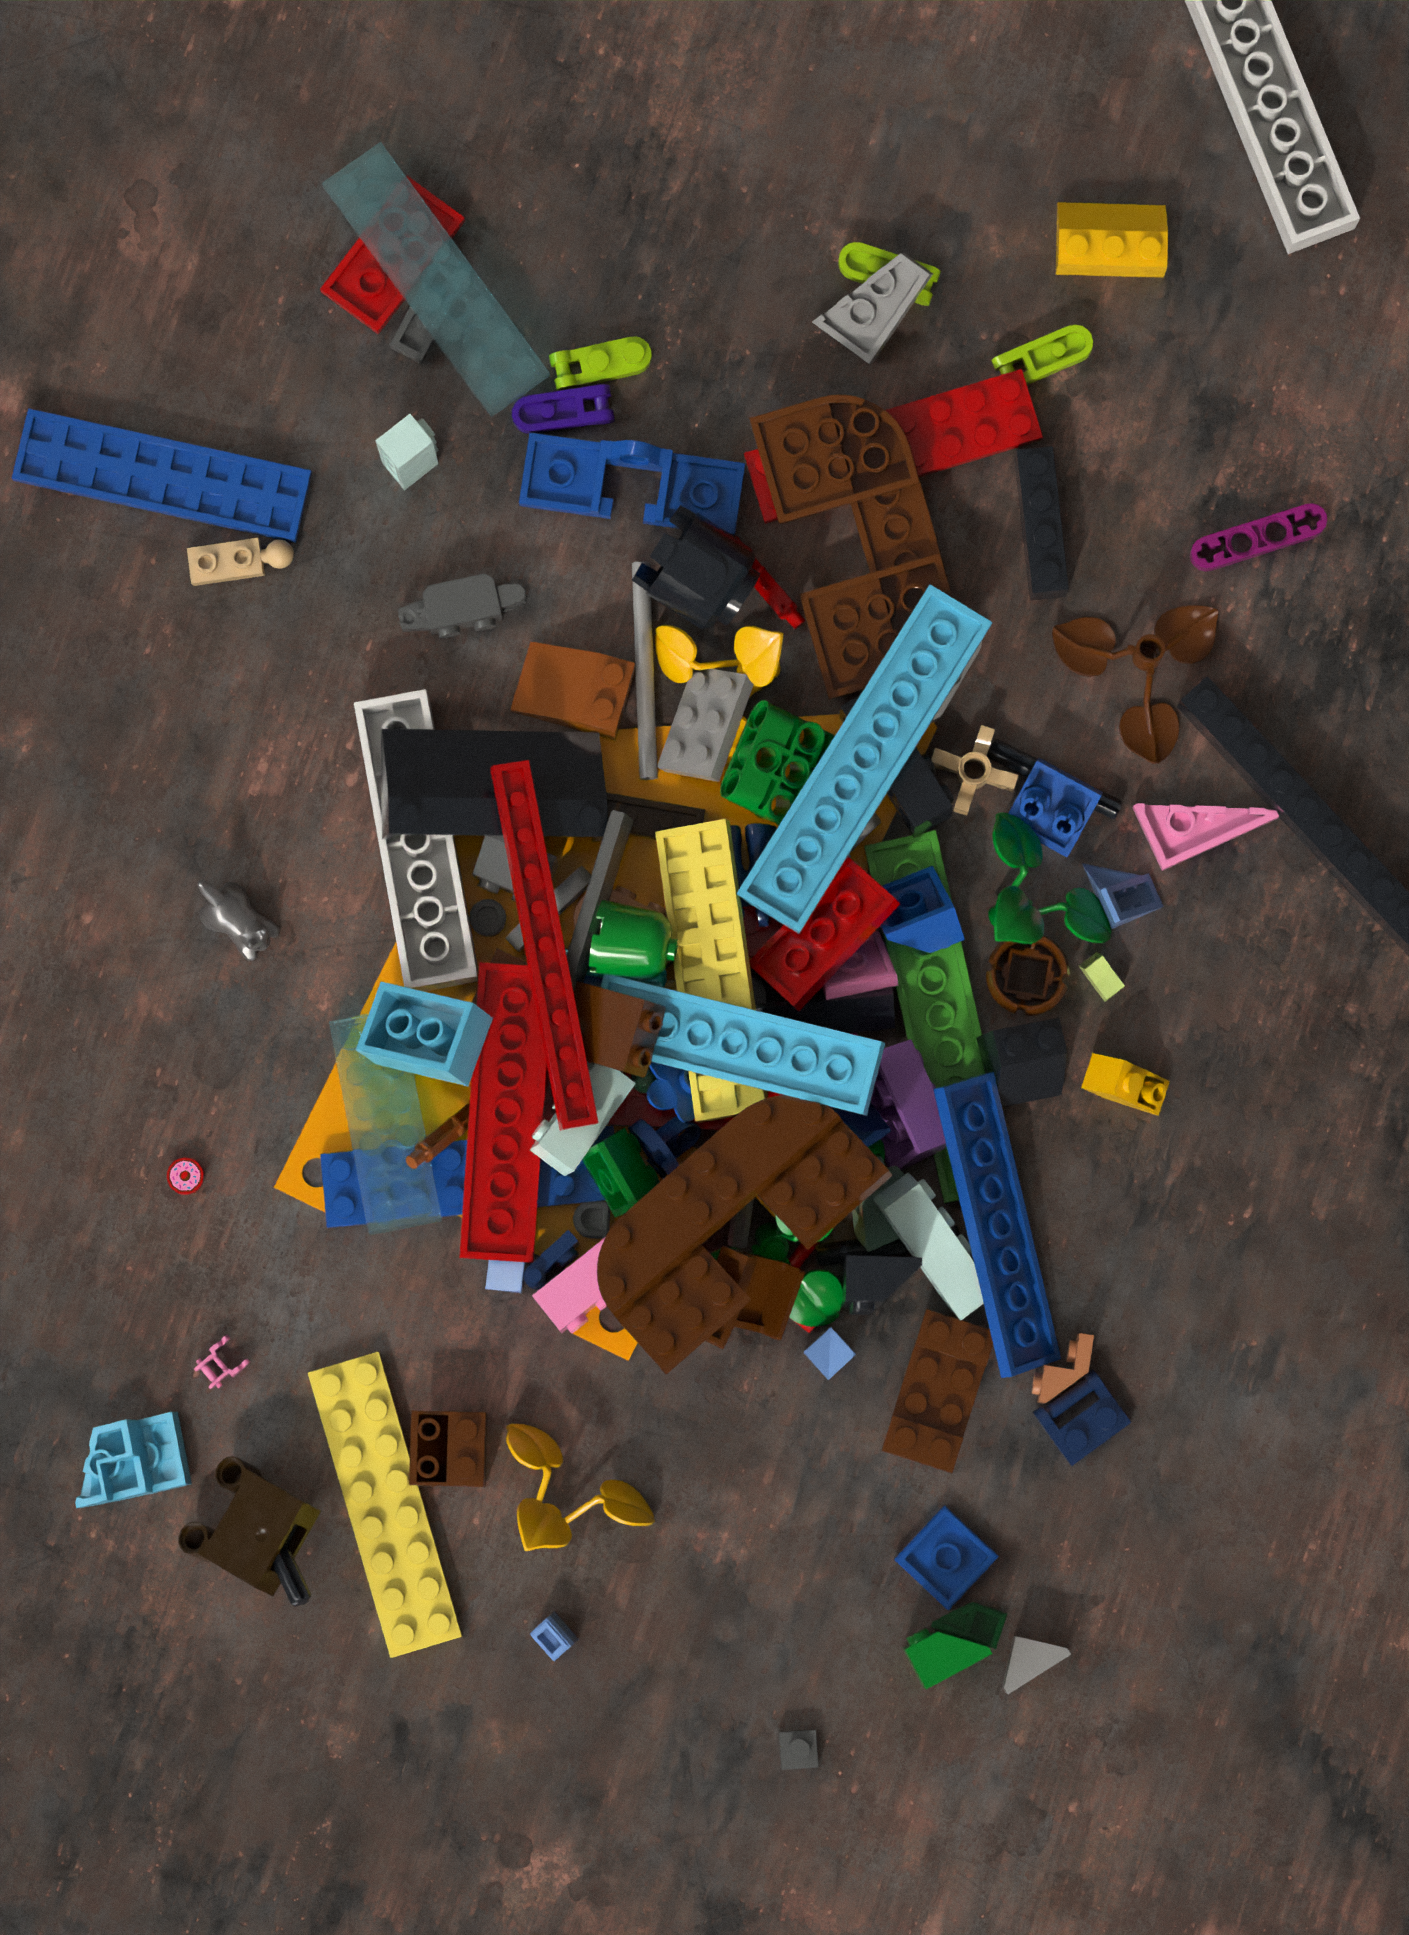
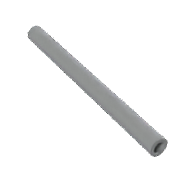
[632,562,658,780]

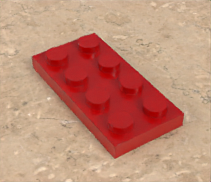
[320,176,465,335]
[749,856,900,1011]

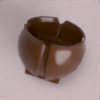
[986,935,1070,1016]

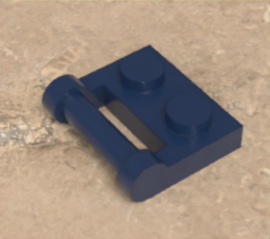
[1032,1369,1131,1466]

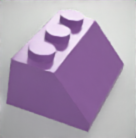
[870,1039,947,1171]

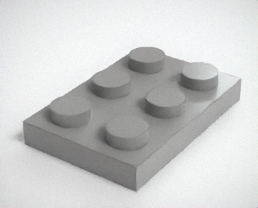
[657,669,754,782]

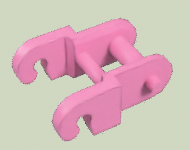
[194,1334,250,1389]

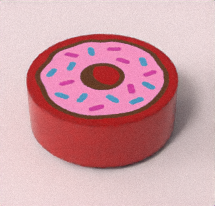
[167,1158,205,1195]

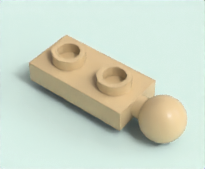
[187,538,294,586]

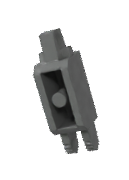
[398,573,527,638]

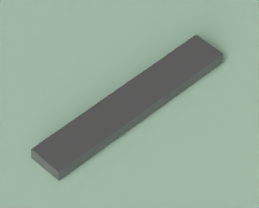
[566,810,634,992]

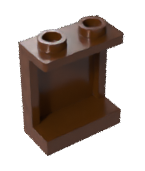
[574,981,666,1078]
[717,1246,805,1340]

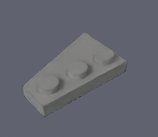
[812,253,933,364]

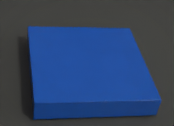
[894,1505,999,1611]

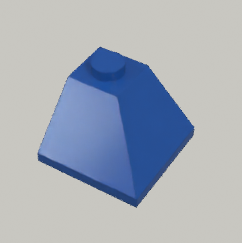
[880,865,965,953]

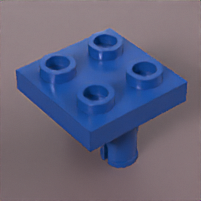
[1008,758,1103,858]

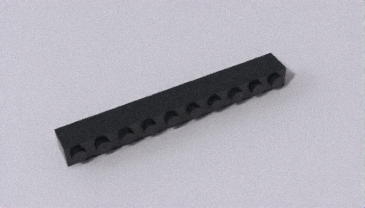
[1177,676,1409,956]

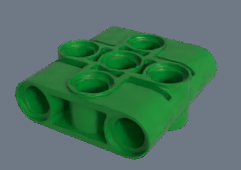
[720,700,835,825]

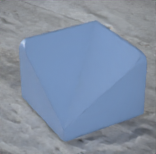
[803,1327,856,1380]

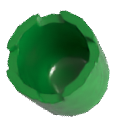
[589,900,678,980]

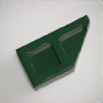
[930,1602,1008,1649]

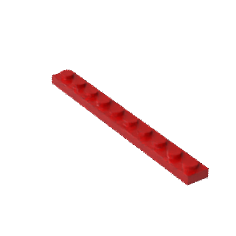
[490,760,599,1131]

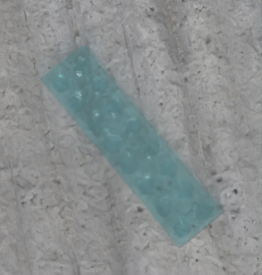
[322,142,550,417]

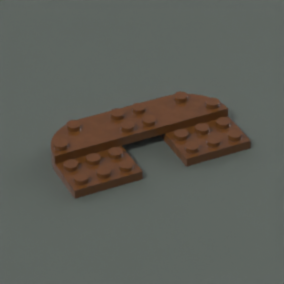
[749,394,953,699]
[597,1095,893,1375]

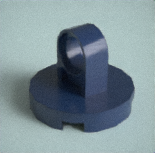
[628,1116,701,1180]

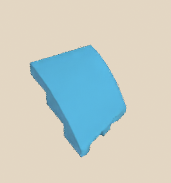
[75,1412,192,1508]

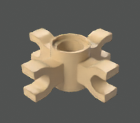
[931,725,1019,816]

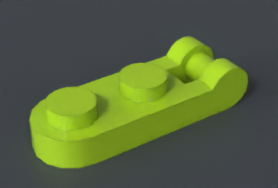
[838,242,941,306]
[991,325,1093,385]
[549,336,652,391]

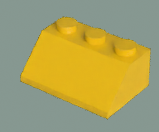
[1056,202,1168,278]

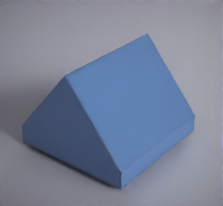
[530,1611,579,1661]

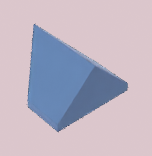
[1082,863,1164,929]

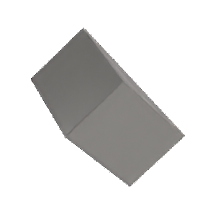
[1002,1636,1071,1694]

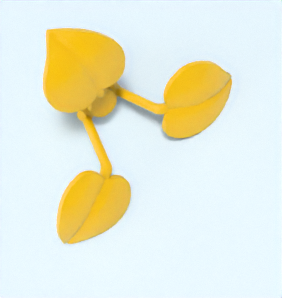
[655,625,783,764]
[506,1424,655,1551]

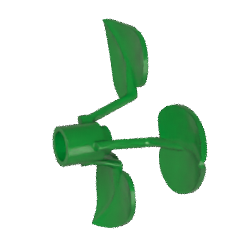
[988,812,1112,944]
[710,1215,843,1327]

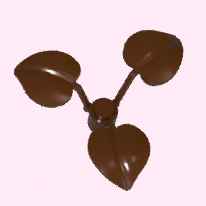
[1052,605,1218,764]

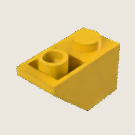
[1081,1053,1170,1116]

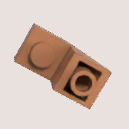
[1031,1333,1094,1404]

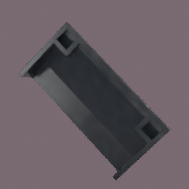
[381,729,607,842]

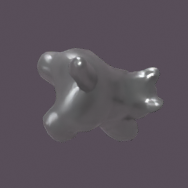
[197,880,280,961]

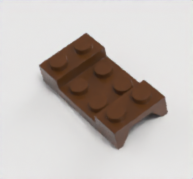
[881,1309,993,1474]

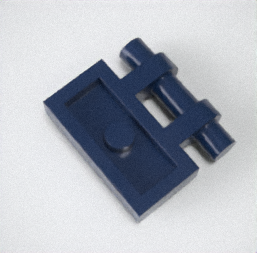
[524,1230,580,1290]

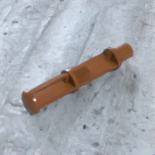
[406,1101,470,1169]

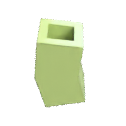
[1079,952,1125,1001]

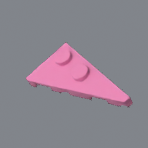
[1132,803,1279,871]

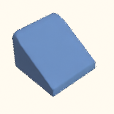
[485,1260,526,1294]

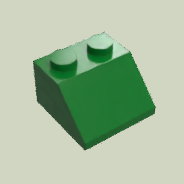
[582,1128,660,1218]
[902,1628,992,1689]

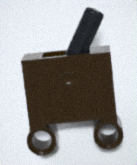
[178,1456,321,1607]

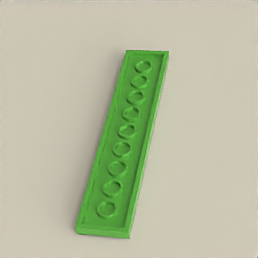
[864,830,984,1204]

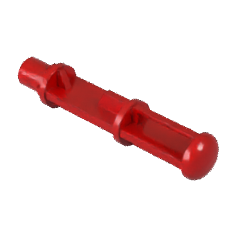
[735,536,806,630]

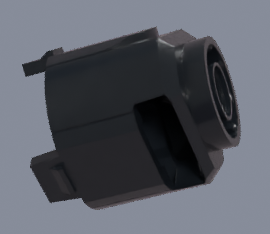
[632,505,761,629]

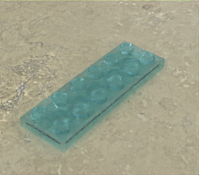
[329,1014,442,1236]

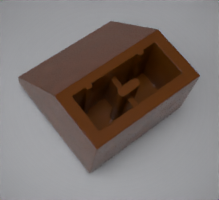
[409,1410,487,1488]

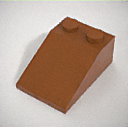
[510,641,635,741]

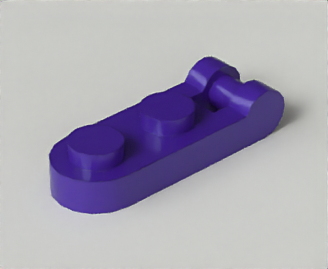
[512,384,615,434]

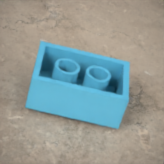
[356,982,493,1086]

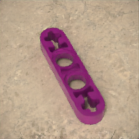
[1190,503,1327,572]

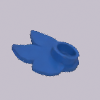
[647,1062,695,1123]

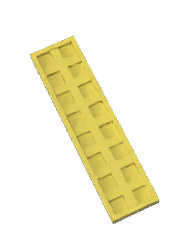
[655,819,768,1123]
[308,1351,463,1658]

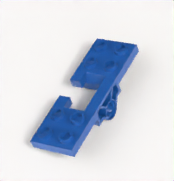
[519,432,745,536]

